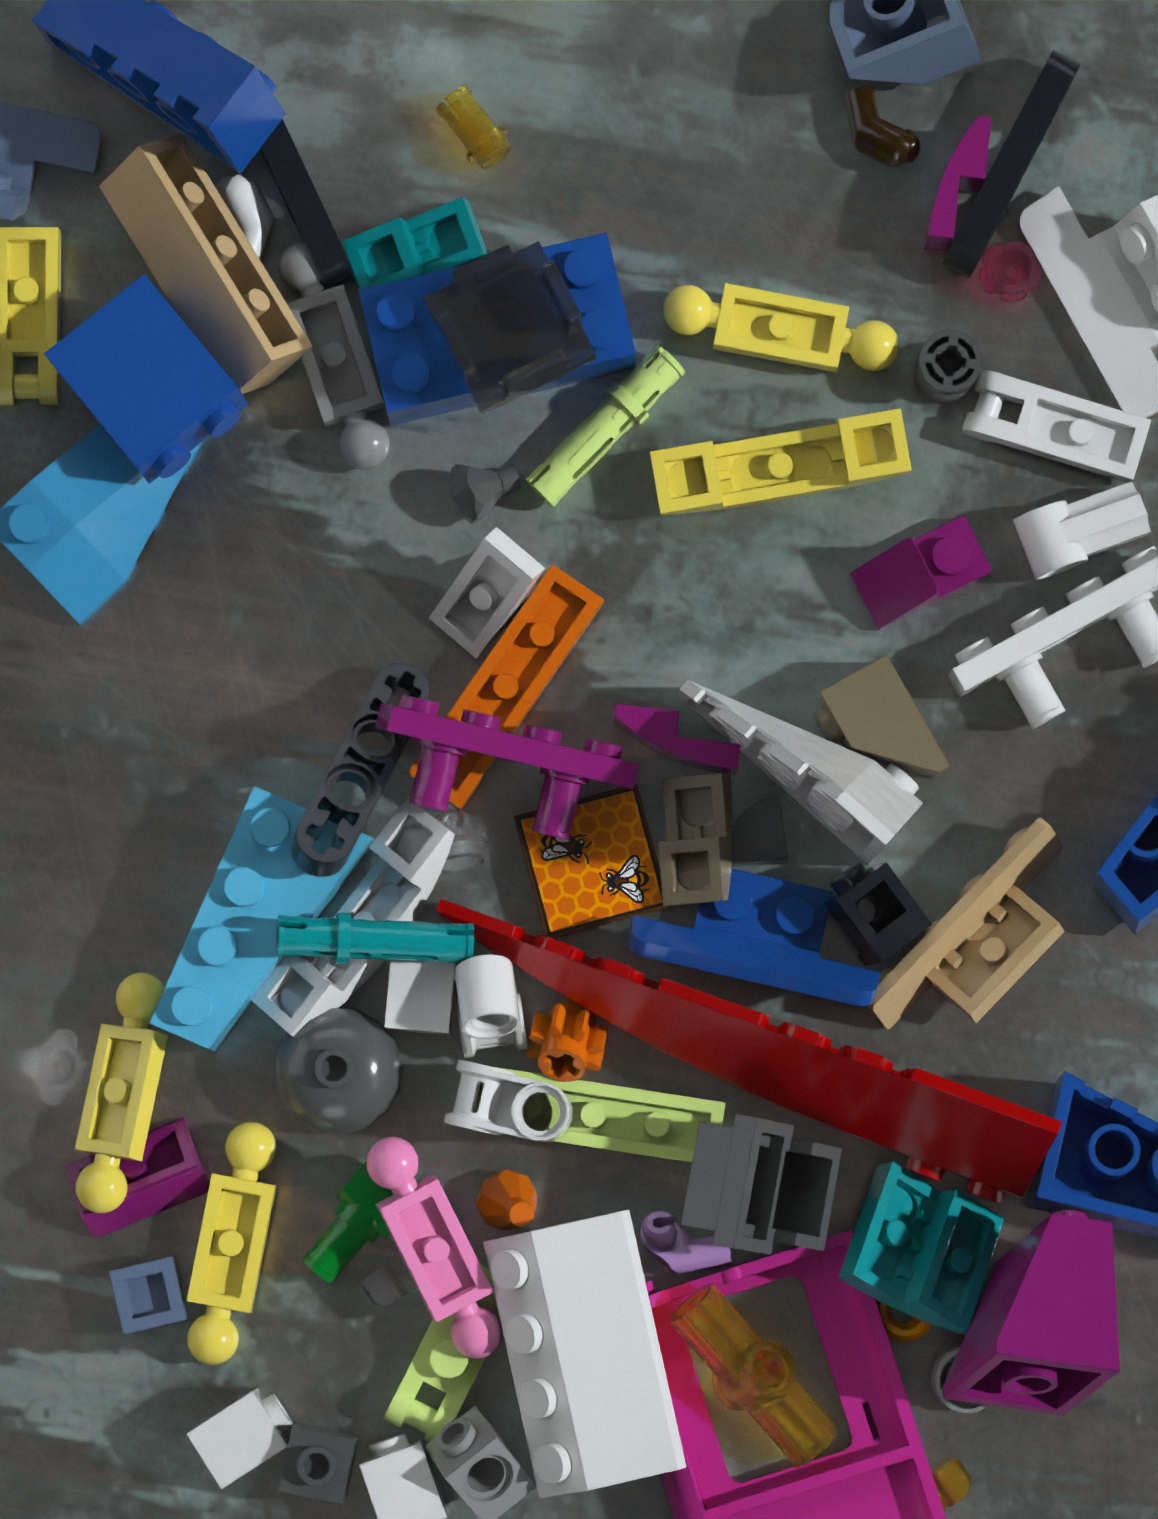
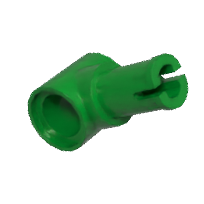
[302,1161,393,1283]

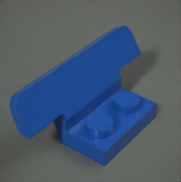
[628,868,881,1006]

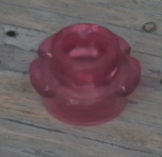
[979,241,1042,303]

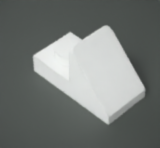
[429,527,545,659]

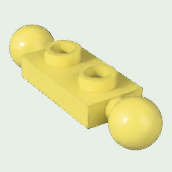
[663,283,899,373]
[75,973,168,1213]
[186,1122,277,1365]

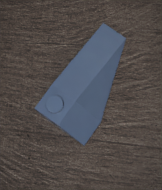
[829,0,982,85]

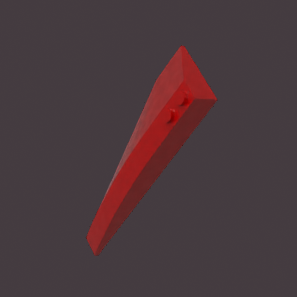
[435,899,1062,1205]

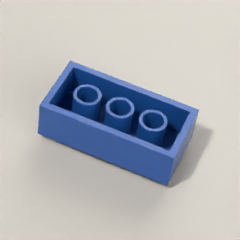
[358,232,636,426]

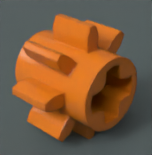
[526,1002,608,1082]

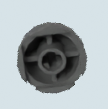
[274,1007,402,1135]

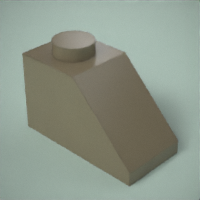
[813,655,950,778]

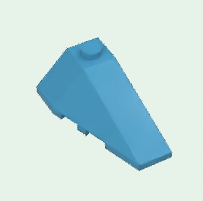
[0,424,204,626]

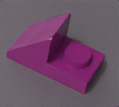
[849,515,993,630]

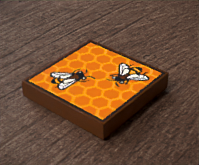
[514,783,670,939]

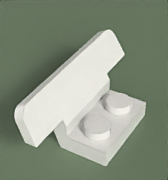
[1020,186,1158,418]

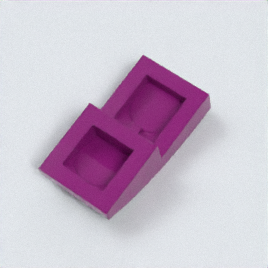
[924,116,991,252]
[614,704,741,776]

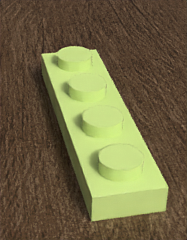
[475,1066,726,1163]

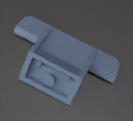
[0,101,102,221]

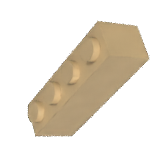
[99,134,313,394]

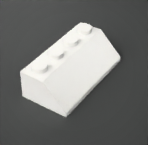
[483,1209,686,1499]

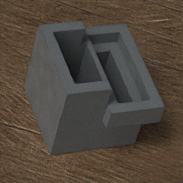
[681,1114,842,1255]

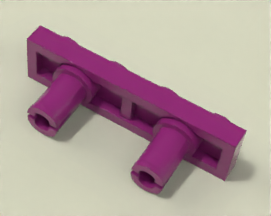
[375,694,639,840]

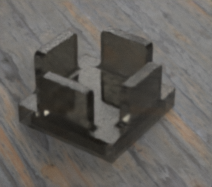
[423,241,596,416]

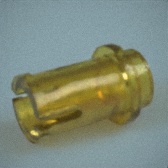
[436,86,512,169]

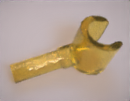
[932,1458,971,1511]

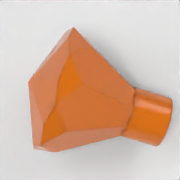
[476,1169,537,1231]

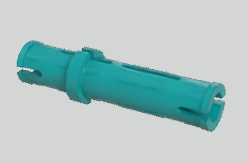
[276,913,474,964]

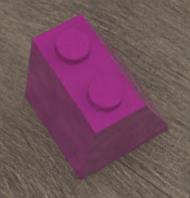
[943,1210,1120,1416]

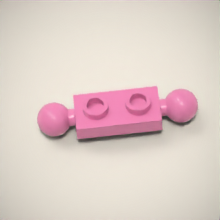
[366,1137,503,1359]

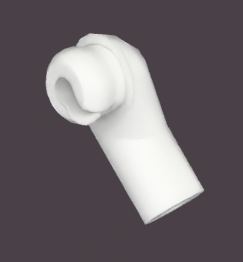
[216,174,274,261]

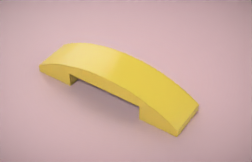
[650,408,912,515]

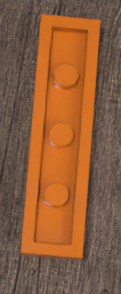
[407,564,604,811]

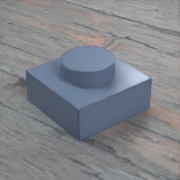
[109,1256,189,1335]

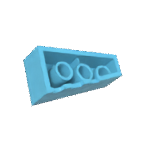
[149,786,374,1051]

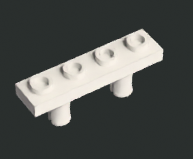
[947,546,1158,729]

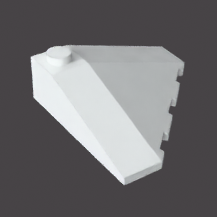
[678,680,923,865]

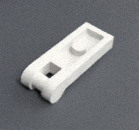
[962,370,1151,483]

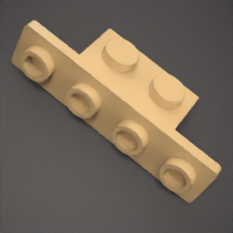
[867,818,1065,1029]

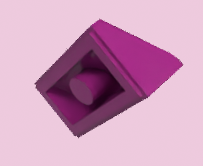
[65,1117,210,1238]

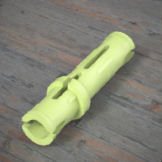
[524,344,686,508]

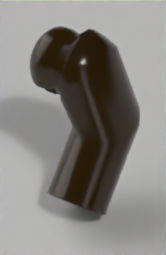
[844,86,921,167]

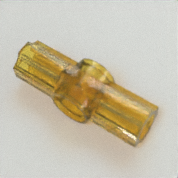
[670,1282,838,1468]

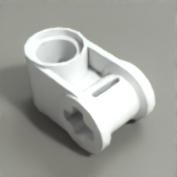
[455,954,528,1058]
[443,1060,573,1142]

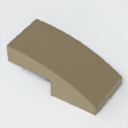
[658,773,733,906]

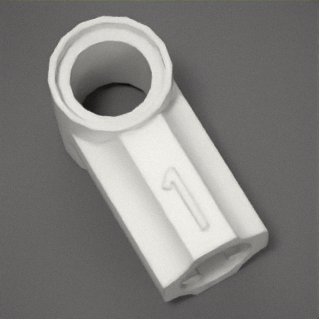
[1013,482,1151,580]

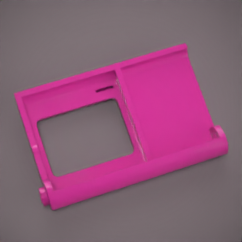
[645,1229,947,1519]

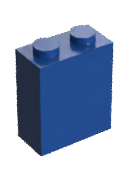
[44,274,249,484]

